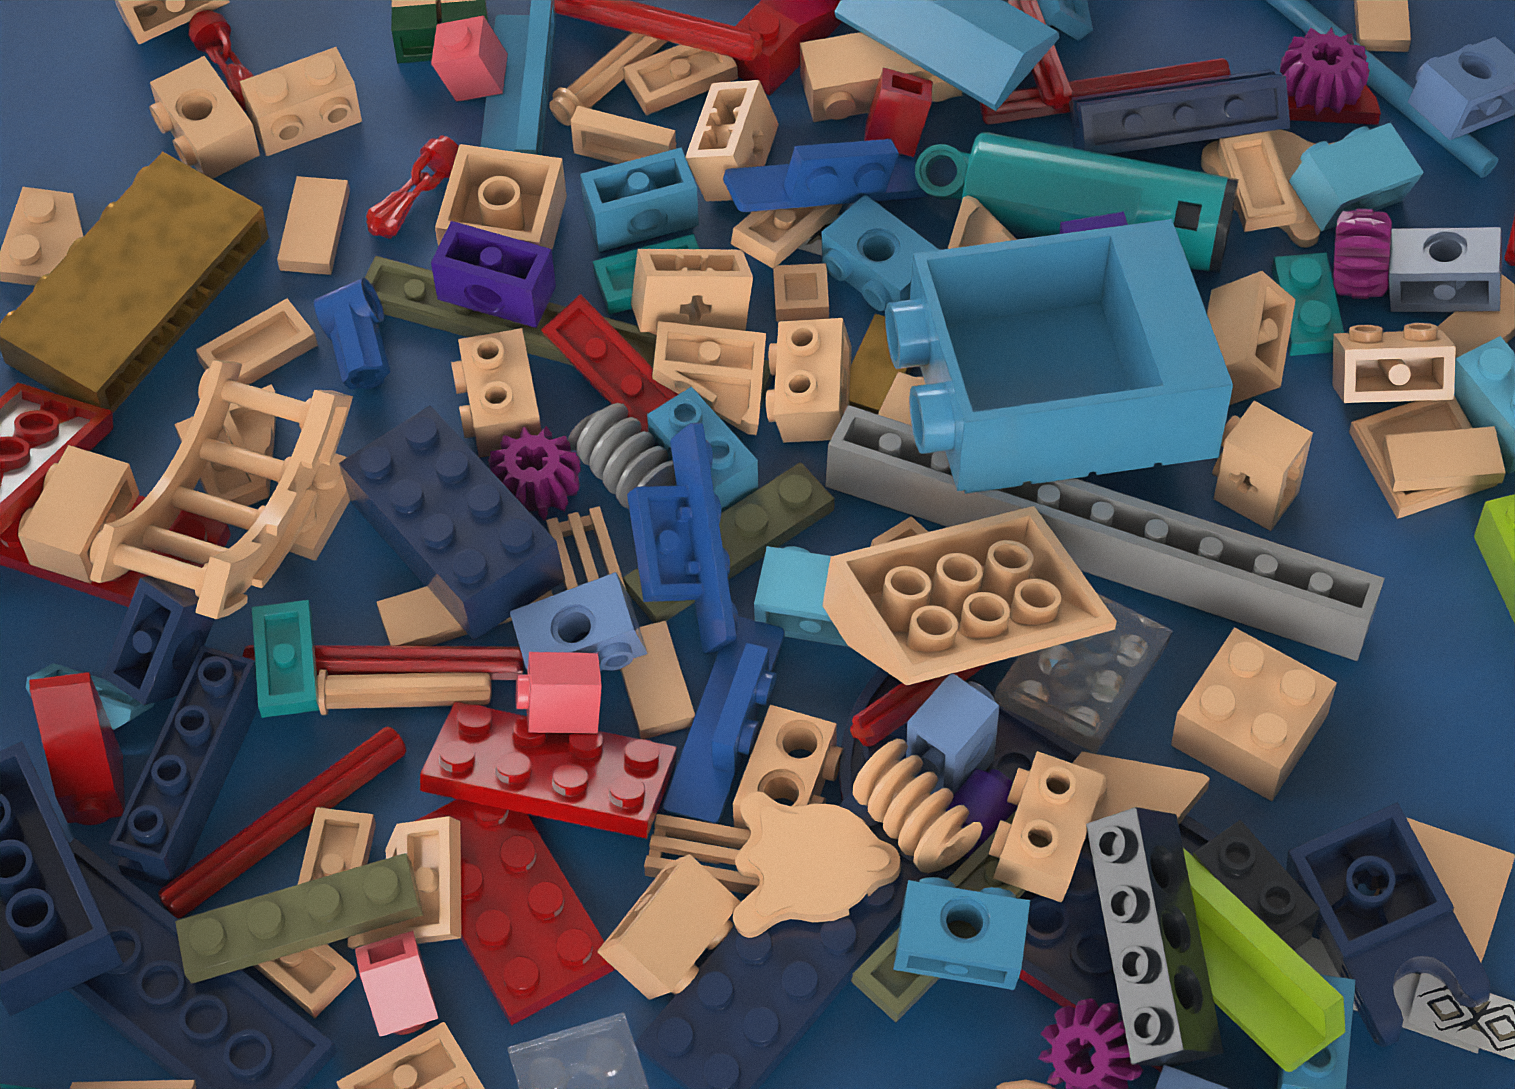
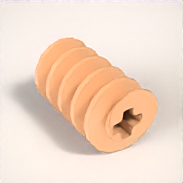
[853,739,983,873]

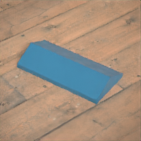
[834,0,1059,111]

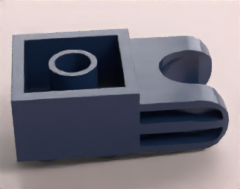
[1286,802,1490,1047]

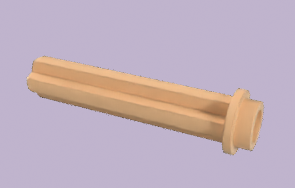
[550,32,668,126]
[317,669,492,715]

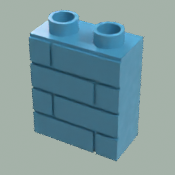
[885,219,1233,494]

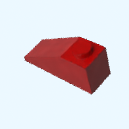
[732,0,843,96]
[29,672,125,825]

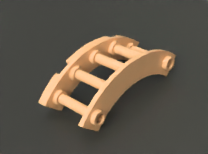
[90,360,353,619]

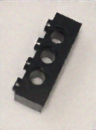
[1086,807,1224,1067]

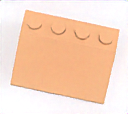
[822,506,1117,685]

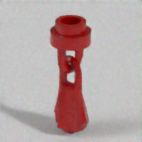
[189,10,254,111]
[366,135,459,239]

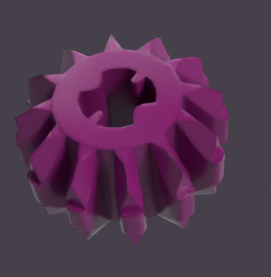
[1280,27,1370,115]
[1334,209,1392,299]
[488,426,581,521]
[1037,998,1144,1089]

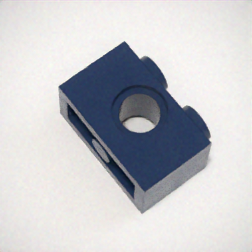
[101,576,215,706]

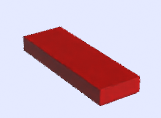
[541,294,679,433]

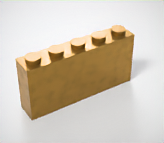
[0,151,269,413]

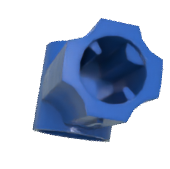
[314,277,391,390]

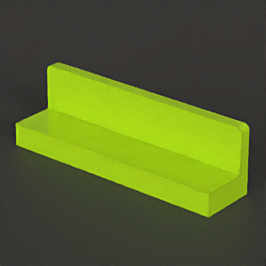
[1183,848,1346,1072]

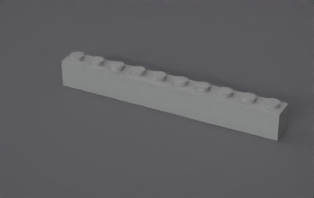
[825,405,1385,661]

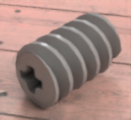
[567,403,676,511]

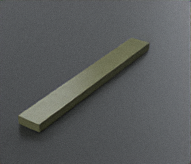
[365,256,773,409]

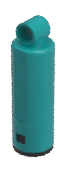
[915,132,1239,273]

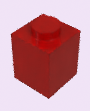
[864,67,933,157]

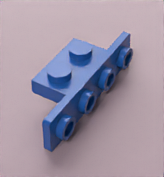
[723,139,928,212]
[627,423,739,653]
[663,616,785,825]

